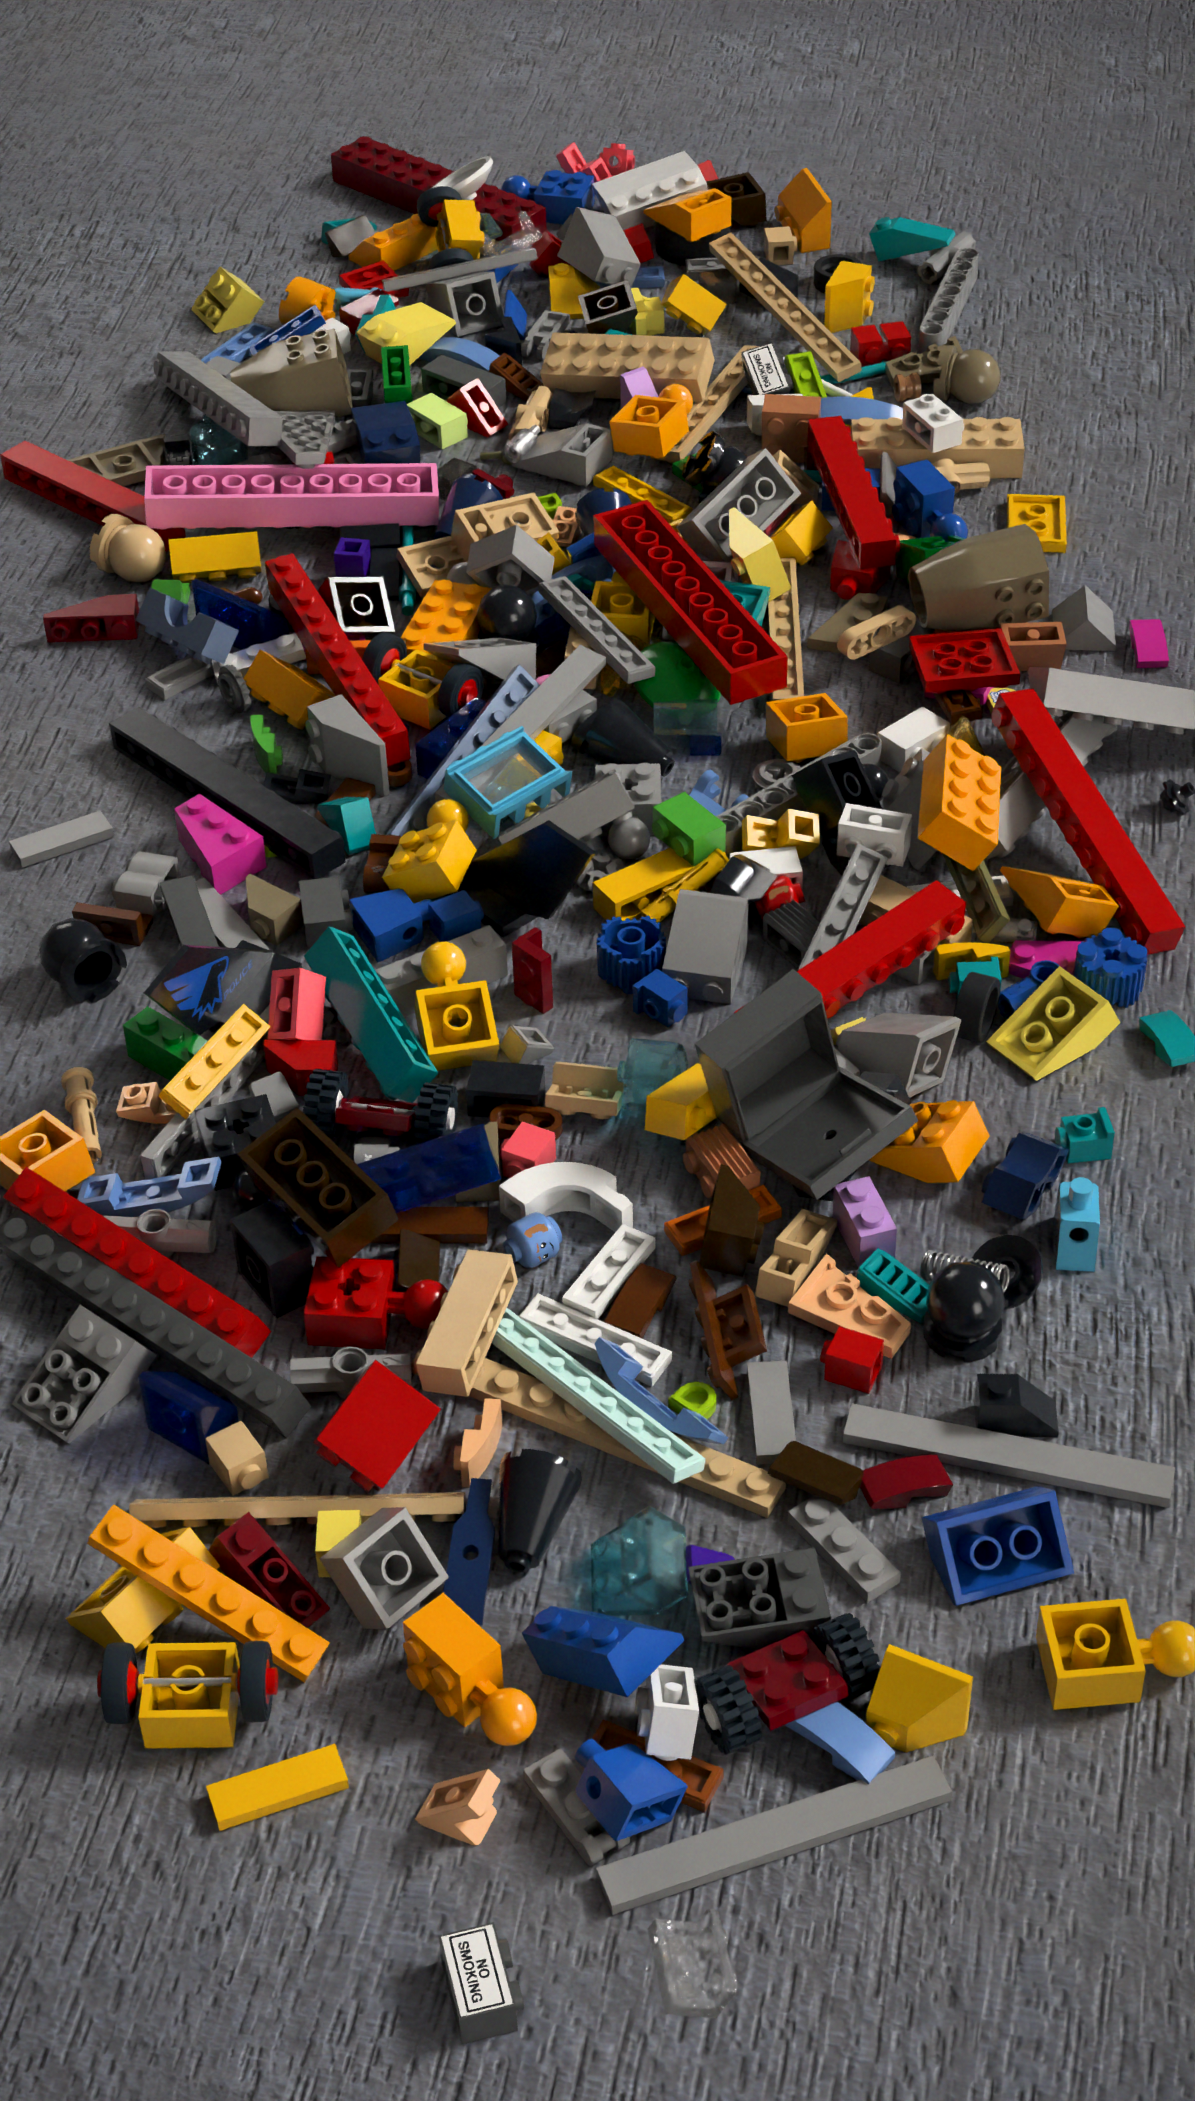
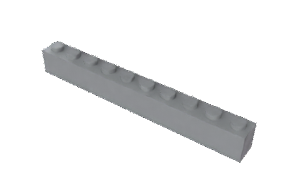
[154,351,282,446]

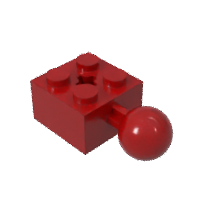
[304,1256,449,1350]

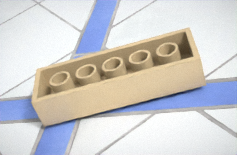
[540,332,715,402]
[851,417,1025,478]

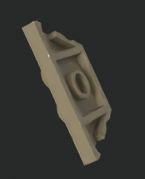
[68,433,166,487]

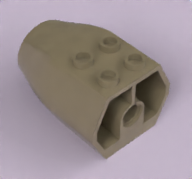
[230,329,353,418]
[908,524,1049,632]

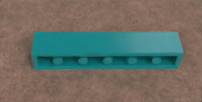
[304,926,438,1103]

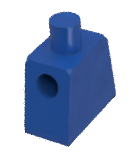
[349,889,432,963]
[575,1739,688,1841]

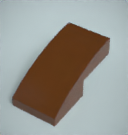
[604,1263,677,1339]

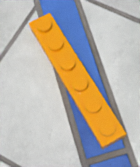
[87,1504,330,1683]

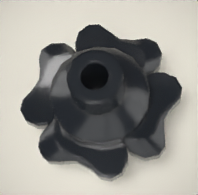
[1160,779,1195,815]

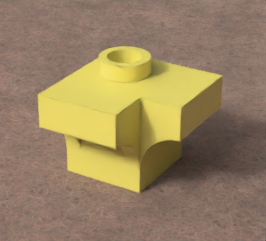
[629,287,664,336]

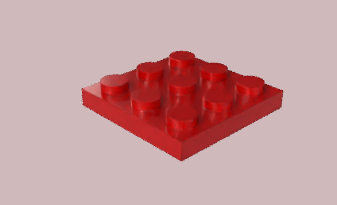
[909,628,1020,694]

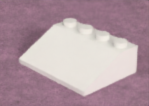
[592,151,708,230]

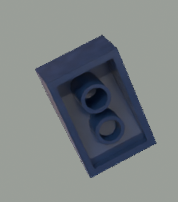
[351,401,420,464]

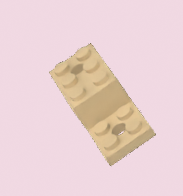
[396,493,560,597]

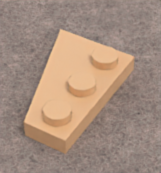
[788,1253,911,1359]

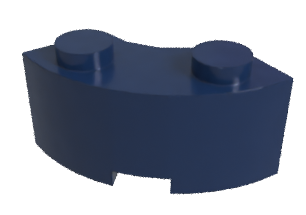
[981,1133,1070,1219]

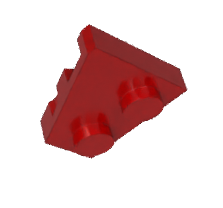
[339,260,409,297]

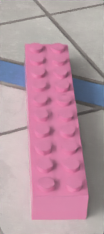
[144,463,439,530]

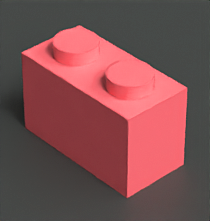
[267,968,326,1040]

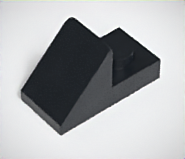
[485,317,522,365]

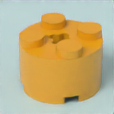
[279,276,336,325]

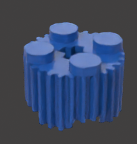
[597,916,666,994]
[1074,928,1147,1008]

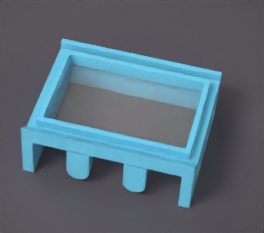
[444,726,572,839]

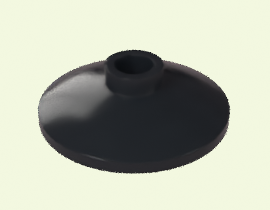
[972,1235,1043,1309]

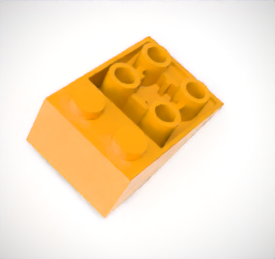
[643,188,731,242]
[1000,866,1119,938]
[869,1100,990,1183]

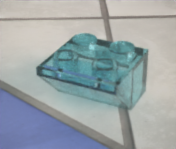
[591,1506,688,1616]

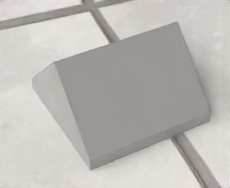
[1051,585,1116,651]

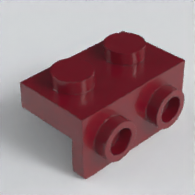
[512,927,553,1014]

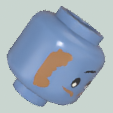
[503,1212,562,1268]

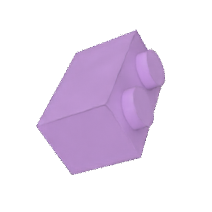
[832,1176,897,1268]

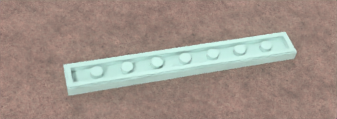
[492,1308,706,1484]

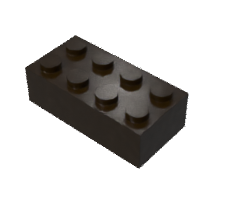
[237,1108,399,1268]

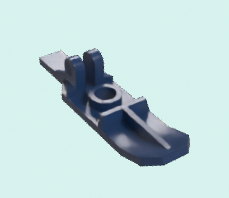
[443,1478,496,1627]

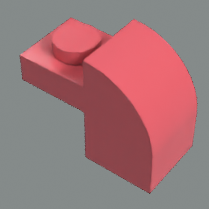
[556,142,612,183]

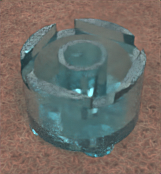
[190,415,249,465]
[617,1038,688,1112]

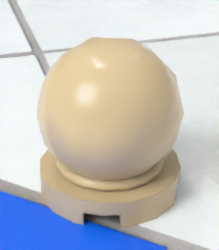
[90,514,166,582]

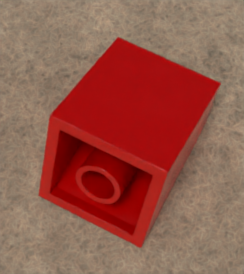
[313,1360,441,1492]

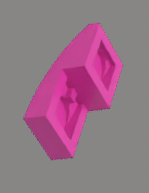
[1129,619,1169,668]

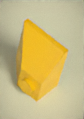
[548,263,601,319]
[866,1644,973,1753]

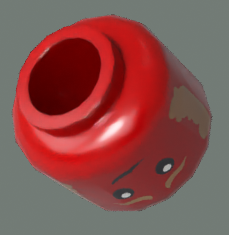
[754,876,805,920]

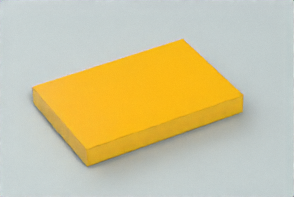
[1007,494,1067,553]

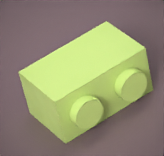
[407,393,468,450]

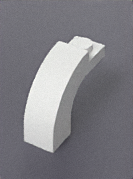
[499,1162,633,1232]

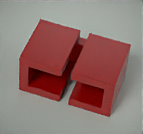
[850,321,911,367]

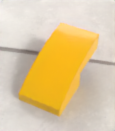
[933,942,1010,980]

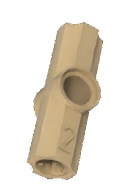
[509,386,554,443]
[933,459,990,495]

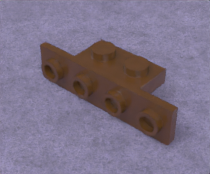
[688,1260,767,1400]

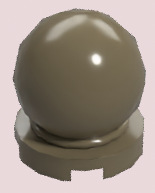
[933,345,1001,404]

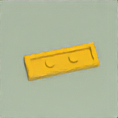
[206,1744,349,1831]

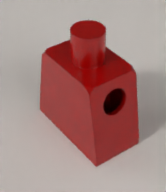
[830,540,891,600]

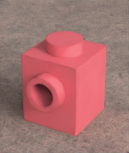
[499,1121,556,1178]

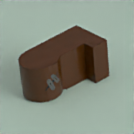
[363,834,401,893]

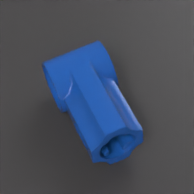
[998,960,1059,1019]

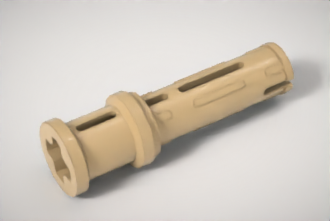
[61,1067,102,1163]

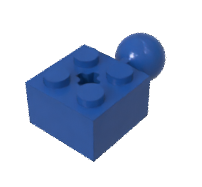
[501,170,595,224]
[892,459,968,542]

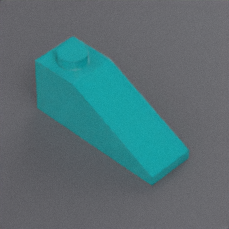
[869,217,956,261]

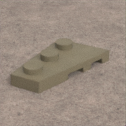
[885,336,963,388]
[807,593,888,658]

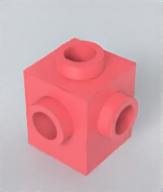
[599,143,635,176]

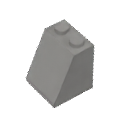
[557,207,641,288]
[426,271,504,337]
[662,889,748,1004]
[836,1013,961,1097]

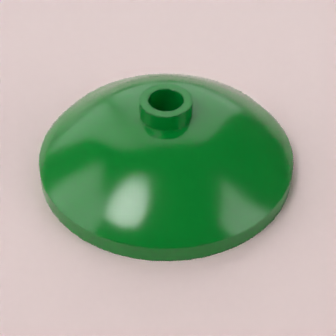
[634,642,721,720]

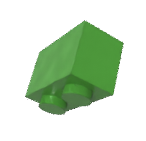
[652,792,726,866]

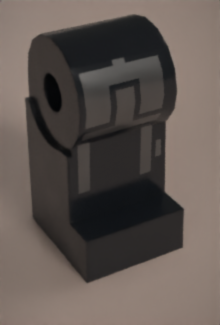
[164,434,193,465]

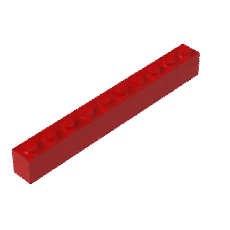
[265,553,411,767]
[991,688,1186,955]

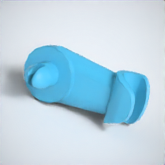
[334,287,382,311]

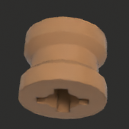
[894,372,922,402]

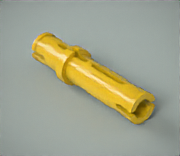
[640,848,729,923]

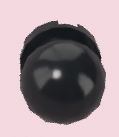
[682,431,748,492]
[477,584,538,646]
[39,918,127,1003]
[924,1261,1005,1362]

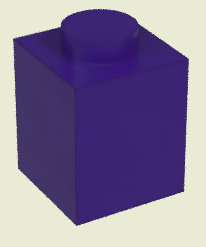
[334,537,371,577]

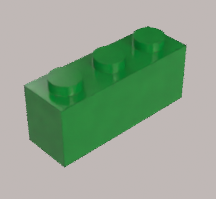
[381,345,412,404]
[123,1006,208,1081]

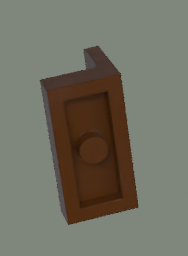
[72,902,153,946]

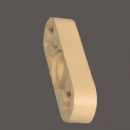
[837,605,916,660]

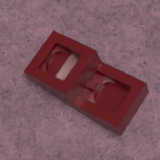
[860,1454,953,1509]

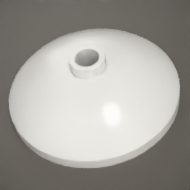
[432,156,493,200]

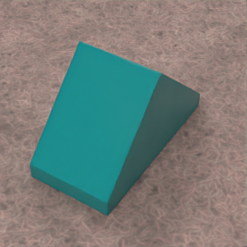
[317,797,376,855]

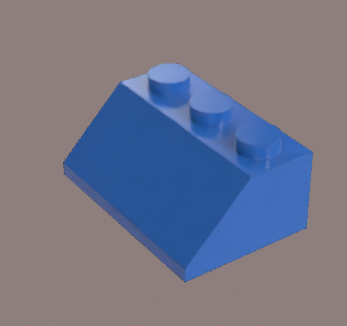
[921,1486,1074,1606]
[522,1606,685,1697]

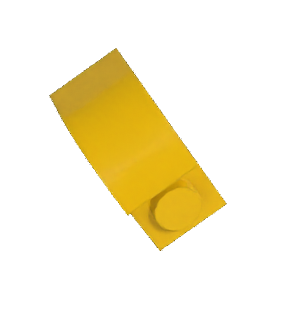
[742,809,820,859]

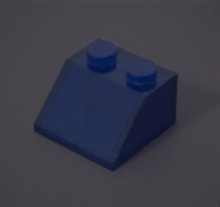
[138,1371,239,1464]

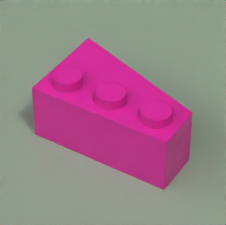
[174,794,267,895]

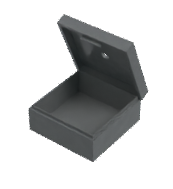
[695,969,918,1200]

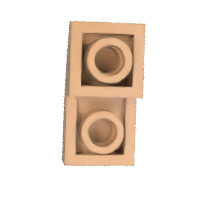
[552,506,582,547]
[116,1082,177,1124]
[453,1398,502,1488]

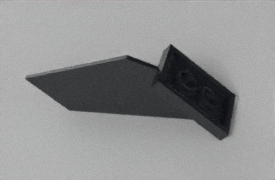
[445,820,596,938]

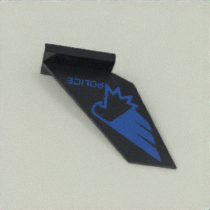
[144,940,302,1035]

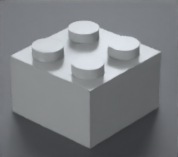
[319,1507,449,1629]

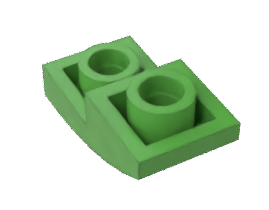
[250,715,283,774]

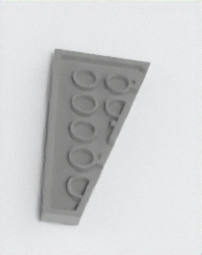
[274,410,335,469]

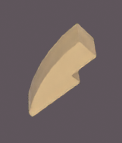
[755,1209,837,1307]

